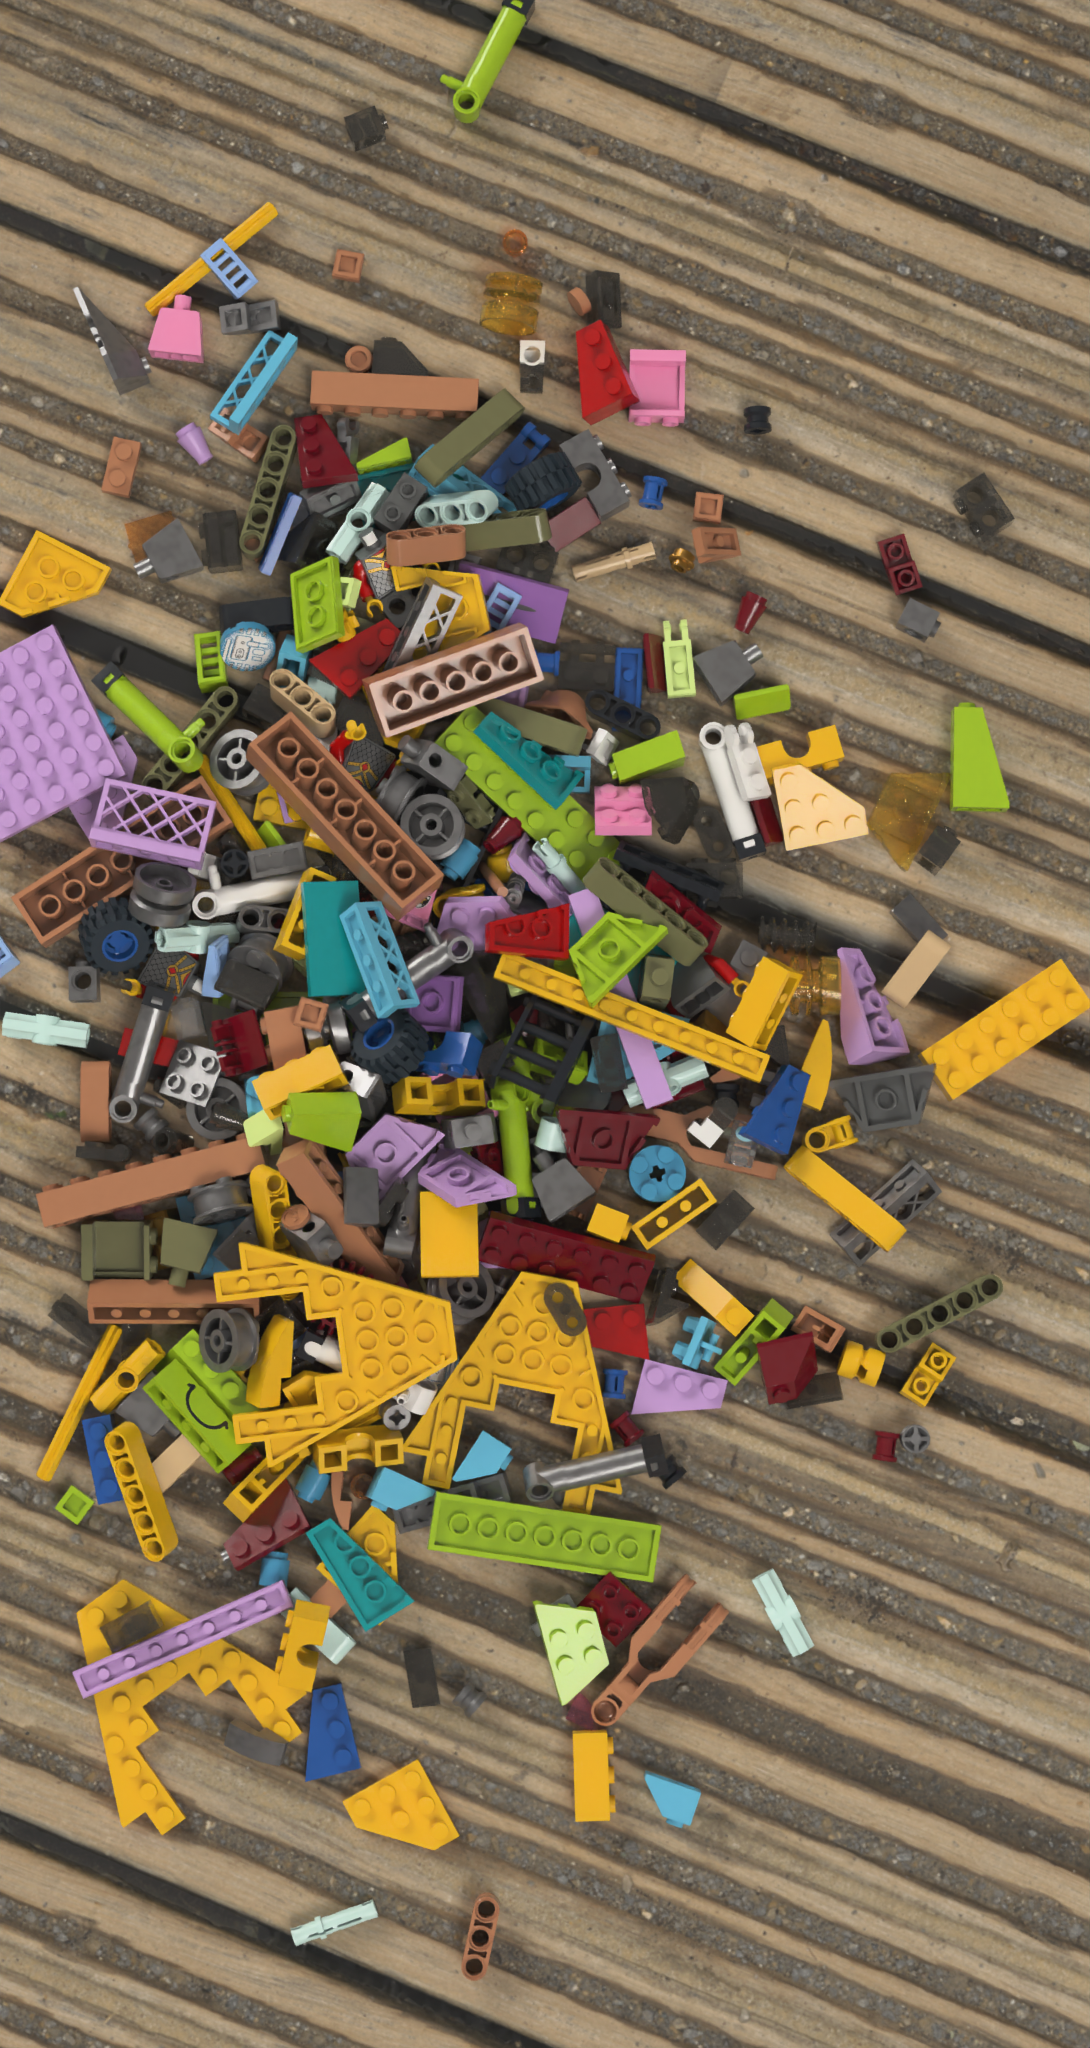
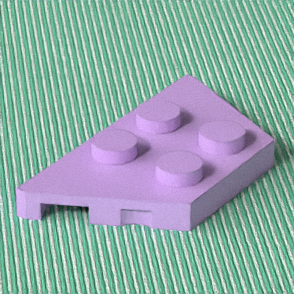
[437,896,516,951]
[345,1112,445,1200]
[418,1139,517,1208]

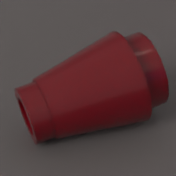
[734,591,767,635]
[483,815,524,854]
[222,1447,264,1486]

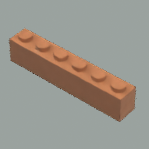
[310,371,479,422]
[276,1139,405,1284]
[87,1279,262,1324]

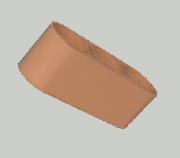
[386,524,466,567]
[80,1061,112,1143]
[461,1892,500,1981]

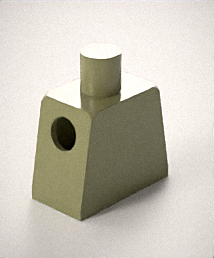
[636,953,675,1010]
[161,1218,218,1288]

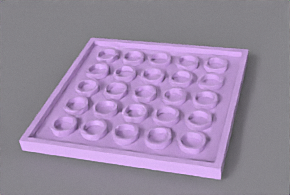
[0,625,128,842]

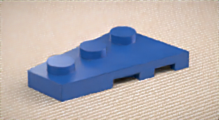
[738,1064,810,1155]
[305,1682,362,1782]

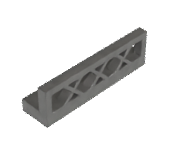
[382,577,463,672]
[829,1159,942,1267]

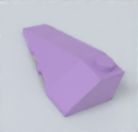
[837,947,910,1065]

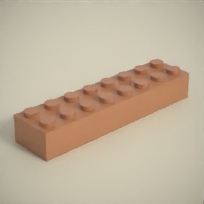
[246,711,444,921]
[11,775,235,948]
[36,1133,270,1229]

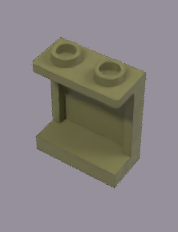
[81,1219,158,1281]

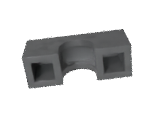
[559,429,632,522]

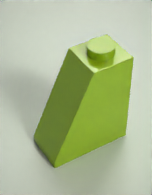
[608,730,686,785]
[281,1092,362,1152]

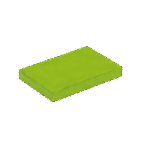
[290,556,345,654]

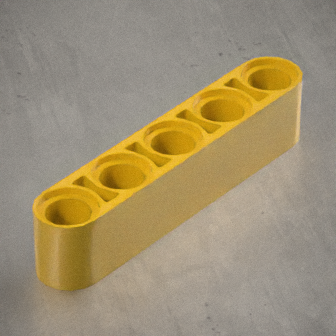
[783,1145,907,1252]
[249,1164,299,1300]
[104,1421,178,1562]

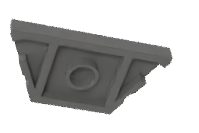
[829,1063,936,1132]

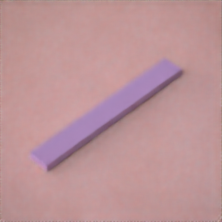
[567,889,673,1109]
[72,1580,294,1699]

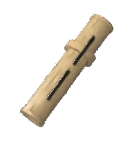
[571,542,656,583]

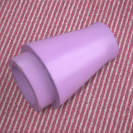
[176,422,213,466]

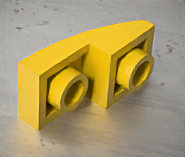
[899,1342,956,1408]

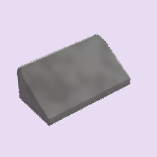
[299,481,362,523]
[889,894,948,944]
[343,1167,379,1228]

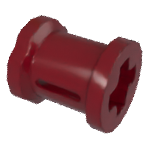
[609,1410,645,1448]
[872,1430,900,1462]

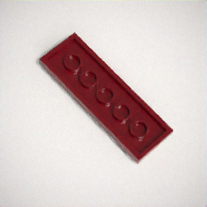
[478,1211,656,1304]

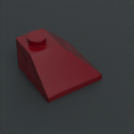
[756,1331,818,1405]

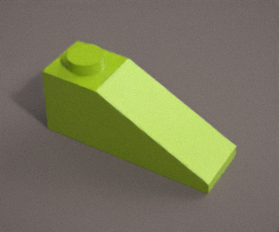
[713,1298,794,1386]

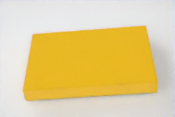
[420,1191,479,1278]

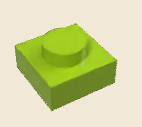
[55,1485,96,1525]

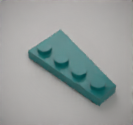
[473,712,585,810]
[306,1517,415,1632]

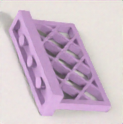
[89,778,217,870]

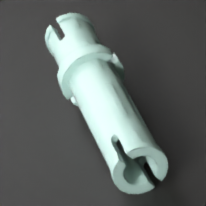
[532,838,587,894]
[290,1899,378,1946]

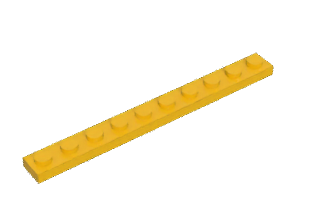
[493,954,770,1083]

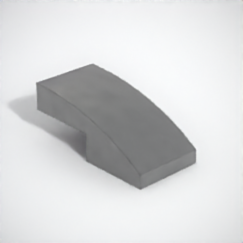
[219,300,281,335]
[224,1718,289,1766]

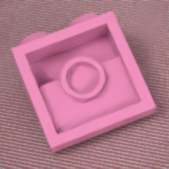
[594,783,652,835]

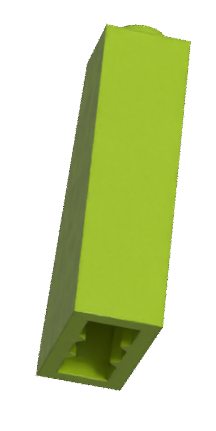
[950,702,1009,812]

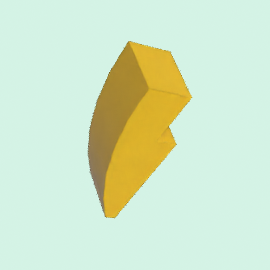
[800,1019,832,1112]
[245,1314,294,1408]

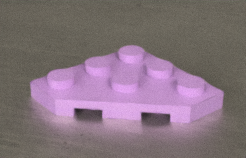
[69,735,138,839]

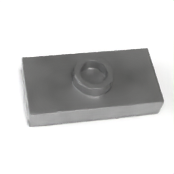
[247,841,308,880]

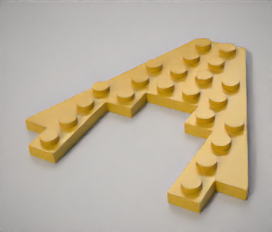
[213,1242,458,1467]
[403,1271,622,1514]
[76,1579,308,1835]

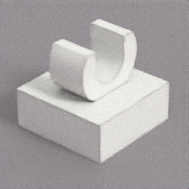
[582,728,620,766]

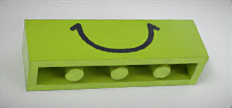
[142,1358,251,1474]

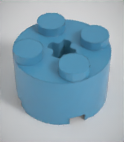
[628,1145,686,1203]

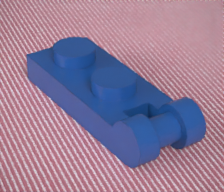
[480,422,552,496]

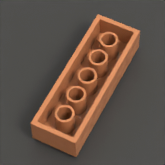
[362,622,544,738]
[260,1004,329,1161]

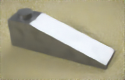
[73,287,152,396]
[705,939,781,1027]

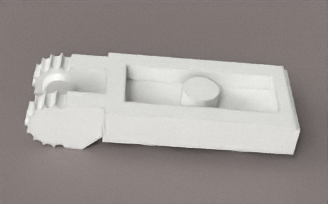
[723,722,772,802]

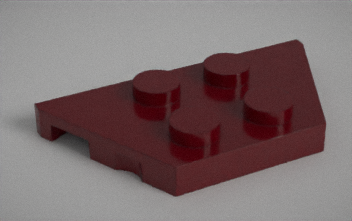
[555,1106,660,1170]

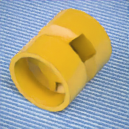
[836,1340,886,1387]

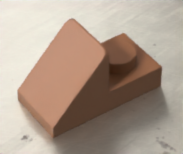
[691,527,741,563]

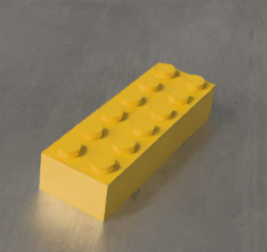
[917,959,1090,1102]

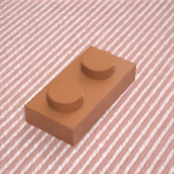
[101,437,142,498]

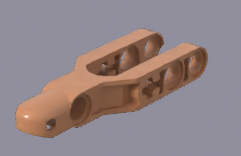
[619,1104,778,1180]
[591,1573,729,1726]

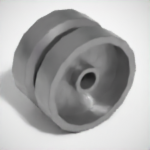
[128,862,197,928]
[303,996,352,1055]

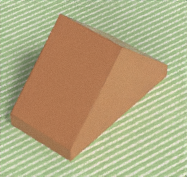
[790,1306,846,1353]

